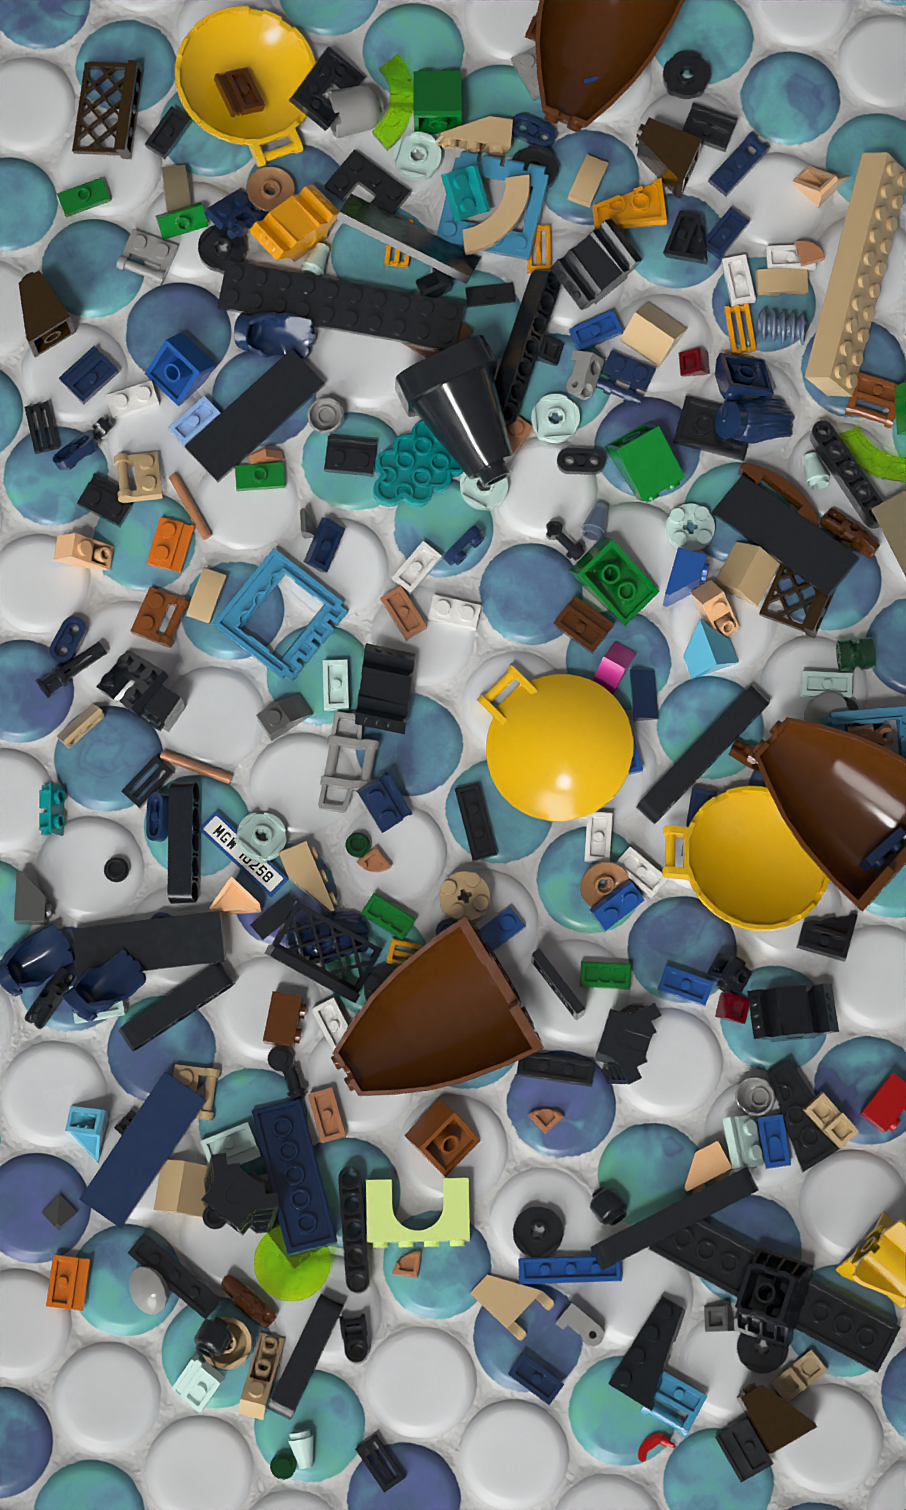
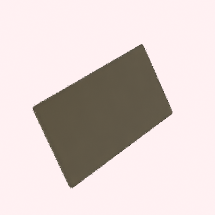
[872,490,906,577]

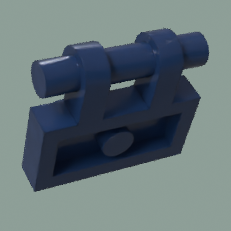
[205,188,267,239]
[596,350,656,405]

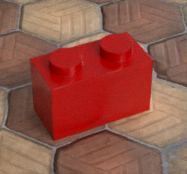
[860,1073,906,1134]

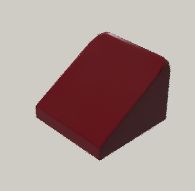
[679,347,710,377]
[715,993,749,1024]

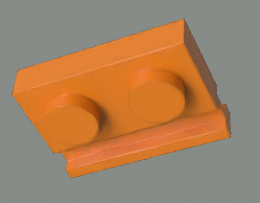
[146,517,195,574]
[46,1255,91,1311]

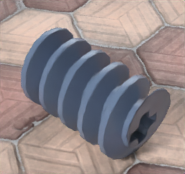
[755,309,807,345]

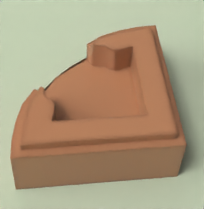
[794,241,825,266]
[248,448,283,465]
[356,847,391,872]
[528,1109,564,1134]
[392,1252,421,1278]

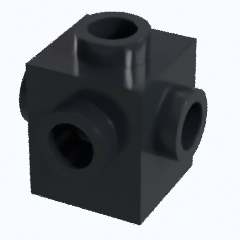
[706,953,753,994]

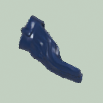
[234,311,315,359]
[715,396,795,444]
[286,910,369,964]
[0,924,75,996]
[63,949,146,1022]

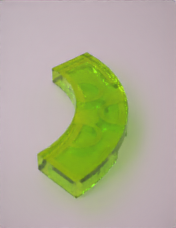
[372,54,413,151]
[838,427,906,483]

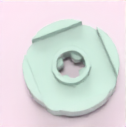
[393,132,442,180]
[531,394,580,443]
[460,471,508,511]
[665,504,715,552]
[235,812,286,863]

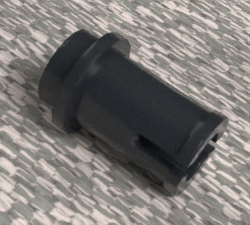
[282,1066,307,1100]

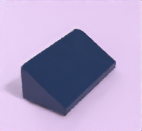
[629,669,659,721]

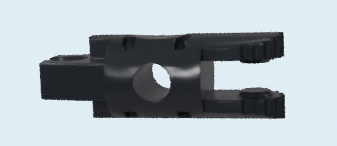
[25,967,75,1029]

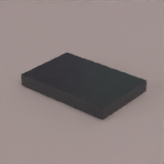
[673,396,749,461]
[531,948,585,1020]

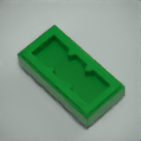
[57,177,111,217]
[156,202,209,240]
[235,462,285,491]
[360,893,416,941]
[580,961,631,990]

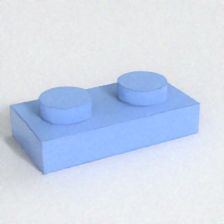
[168,396,221,446]

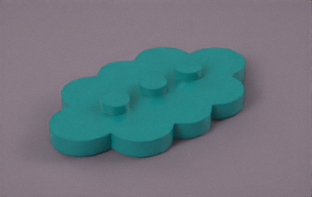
[373,420,463,507]

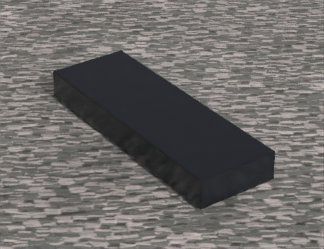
[455,783,497,861]
[516,1052,595,1087]

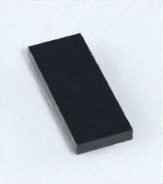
[465,282,515,308]
[250,893,301,940]

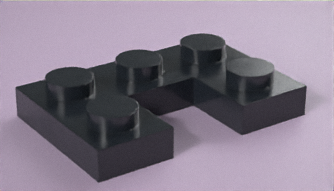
[288,46,365,131]
[325,149,411,214]
[96,650,169,714]

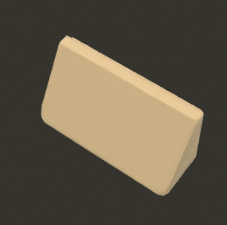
[57,704,105,749]

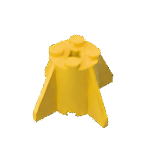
[835,1213,906,1308]

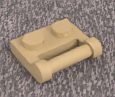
[114,452,163,503]
[173,1064,220,1121]

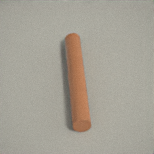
[169,473,212,540]
[160,750,233,784]

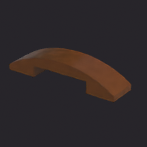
[738,463,819,528]

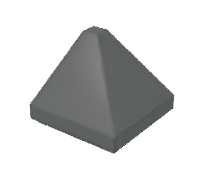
[300,508,317,539]
[41,1194,78,1231]
[704,1305,735,1332]

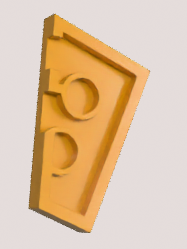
[592,178,667,230]

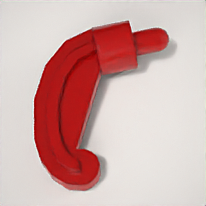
[637,1433,676,1462]

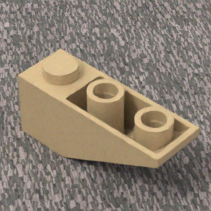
[436,116,513,156]
[279,841,338,913]
[238,1332,285,1420]

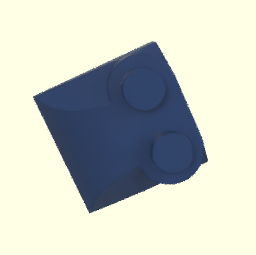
[715,353,774,402]

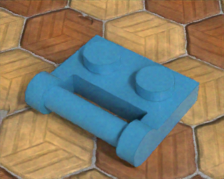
[640,1372,707,1437]

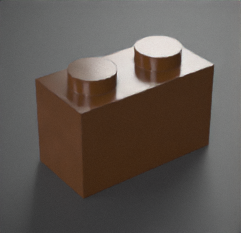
[263,991,307,1049]

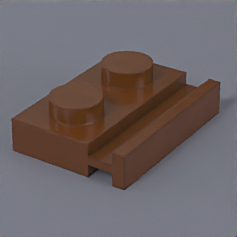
[214,67,265,118]
[553,595,614,654]

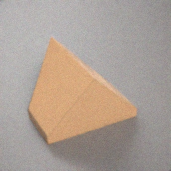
[792,166,851,207]
[210,876,262,915]

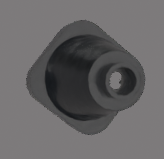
[395,335,514,487]

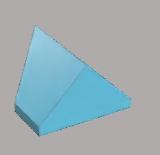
[683,619,738,679]
[65,1106,109,1163]

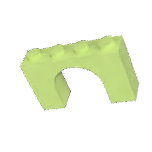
[366,1178,470,1248]

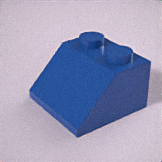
[145,332,216,406]
[663,547,710,607]

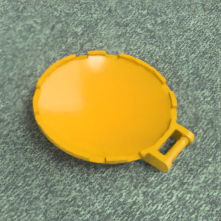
[174,6,316,167]
[476,665,634,822]
[662,786,829,931]

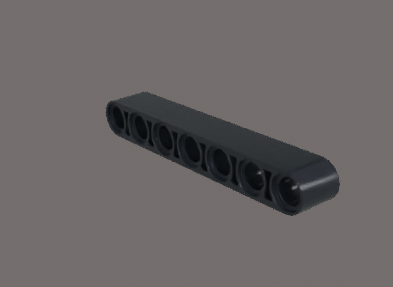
[495,270,561,425]
[636,685,770,824]
[590,1167,759,1270]

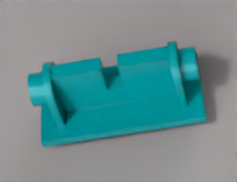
[39,783,65,836]

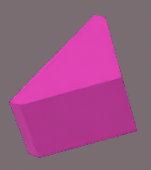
[592,642,636,695]

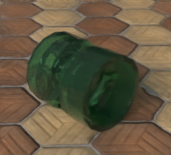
[836,637,876,673]

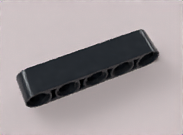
[810,421,883,529]
[167,782,200,904]
[118,962,236,1051]
[338,1167,370,1294]
[267,1293,345,1420]

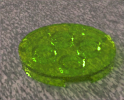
[254,1226,331,1302]

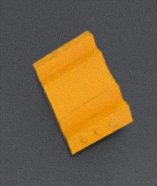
[249,184,339,262]

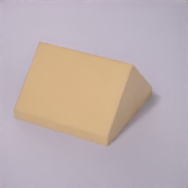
[620,302,687,367]
[714,542,780,607]
[154,1160,208,1217]

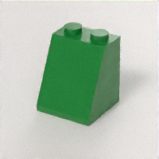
[413,68,462,134]
[604,423,685,502]

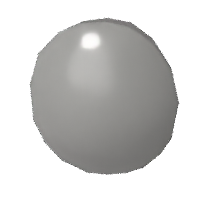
[803,693,849,724]
[129,1266,170,1315]

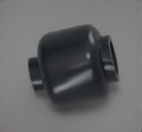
[590,1187,628,1226]
[194,1317,233,1358]

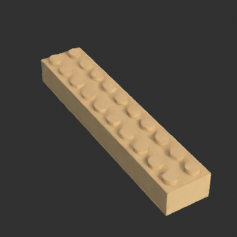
[805,152,906,397]

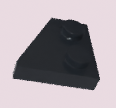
[663,211,708,265]
[796,914,858,962]

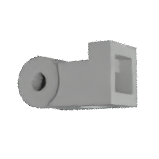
[566,350,604,401]
[555,1303,604,1346]

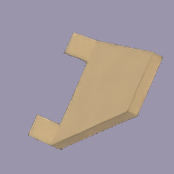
[470,1274,555,1341]

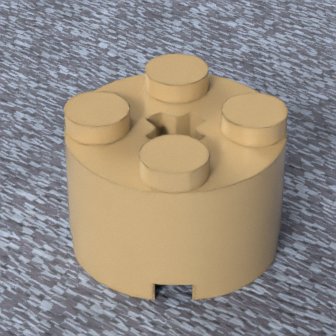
[440,871,490,924]
[202,1317,254,1370]

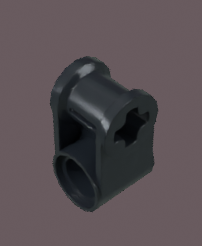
[339,1313,369,1364]

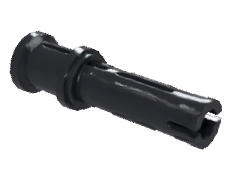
[35,641,107,698]

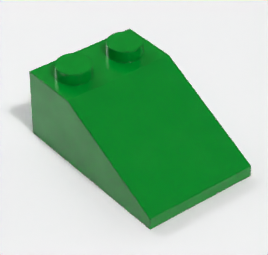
[569,536,660,626]

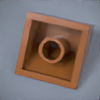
[404,1099,481,1177]

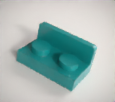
[441,164,490,222]

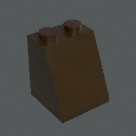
[635,117,702,199]
[18,270,76,358]
[736,1383,817,1453]

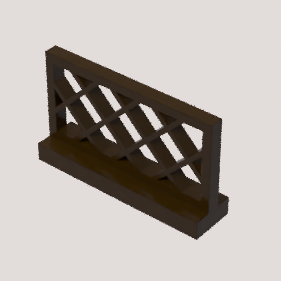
[72,60,144,159]
[759,540,853,639]

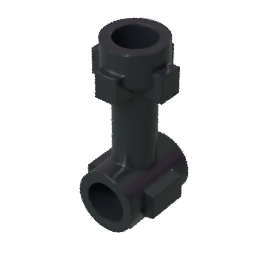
[545,521,585,561]

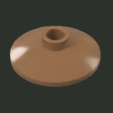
[246,167,295,212]
[580,861,628,907]

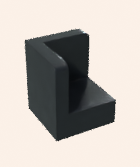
[416,267,451,298]

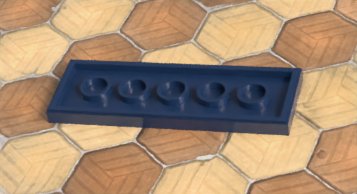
[79,1072,208,1228]
[251,1098,338,1257]

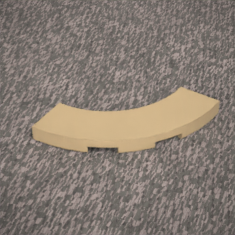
[463,174,530,255]

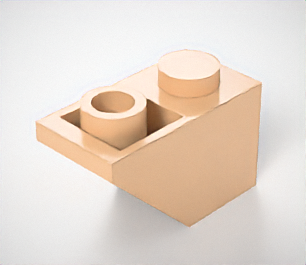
[54,533,114,570]
[690,580,740,637]
[683,1141,732,1194]

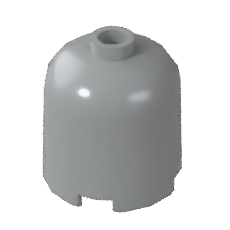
[324,85,384,138]

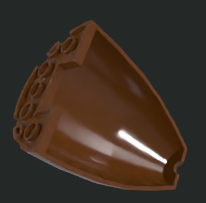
[535,0,685,132]
[753,717,906,912]
[331,916,544,1096]

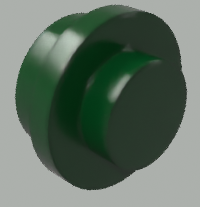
[345,832,370,858]
[270,1453,296,1480]

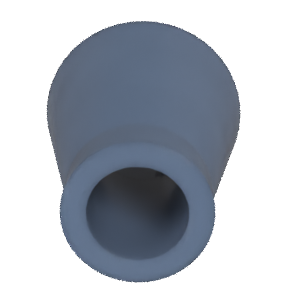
[582,502,608,541]

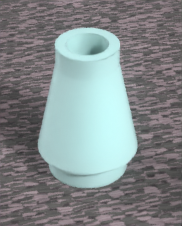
[301,243,330,277]
[803,452,829,491]
[288,1429,314,1469]

